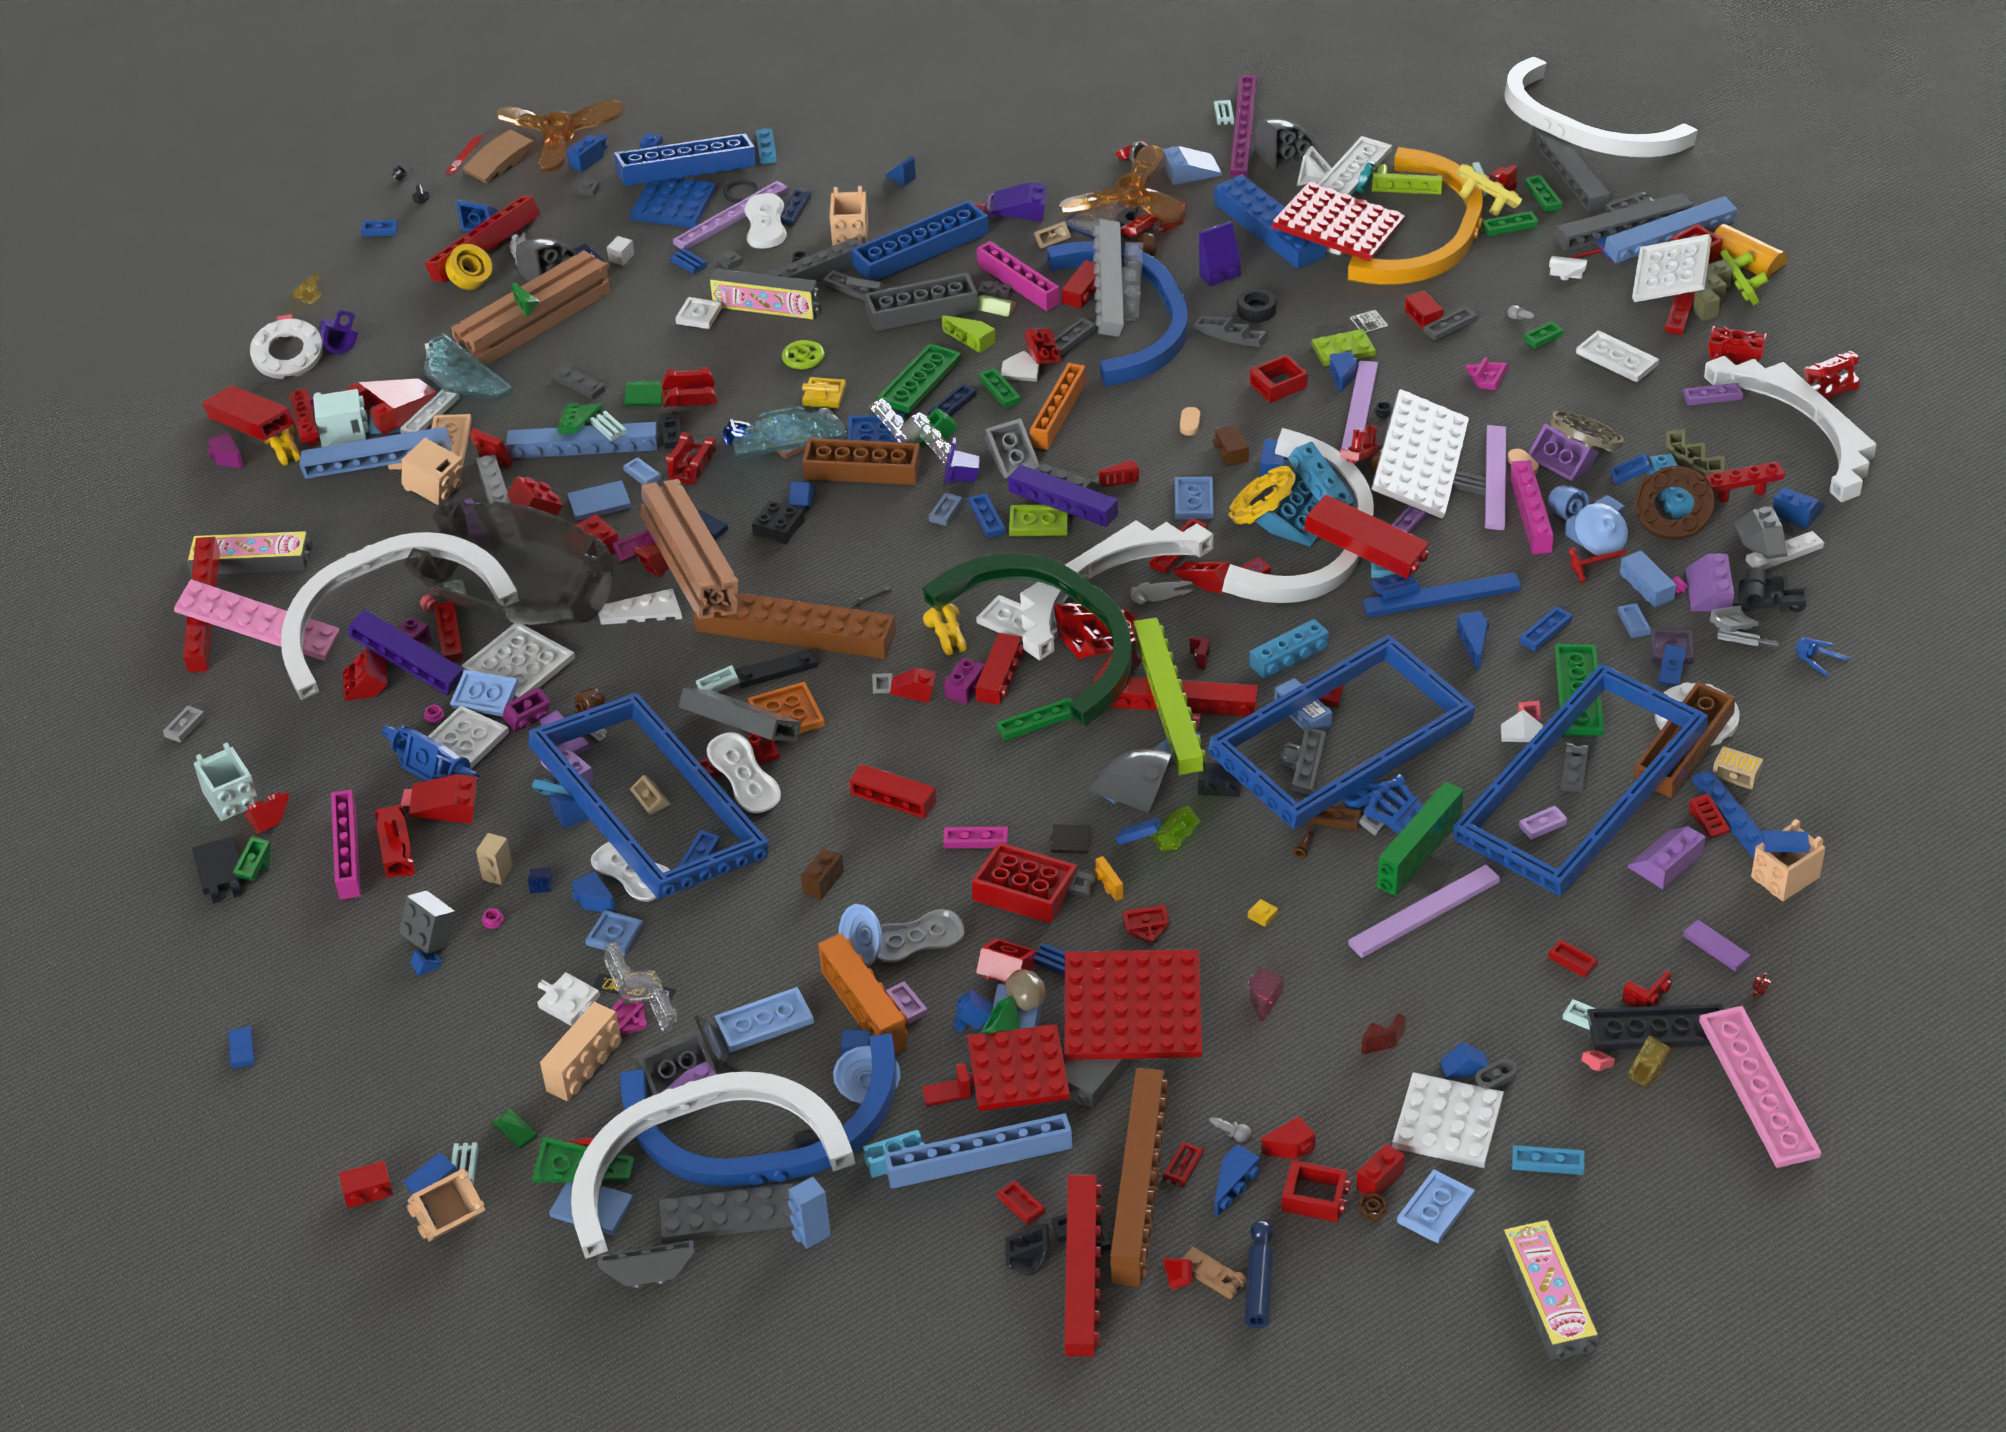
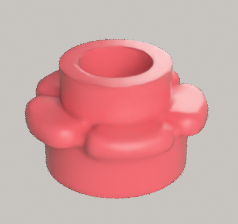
[420,593,438,612]

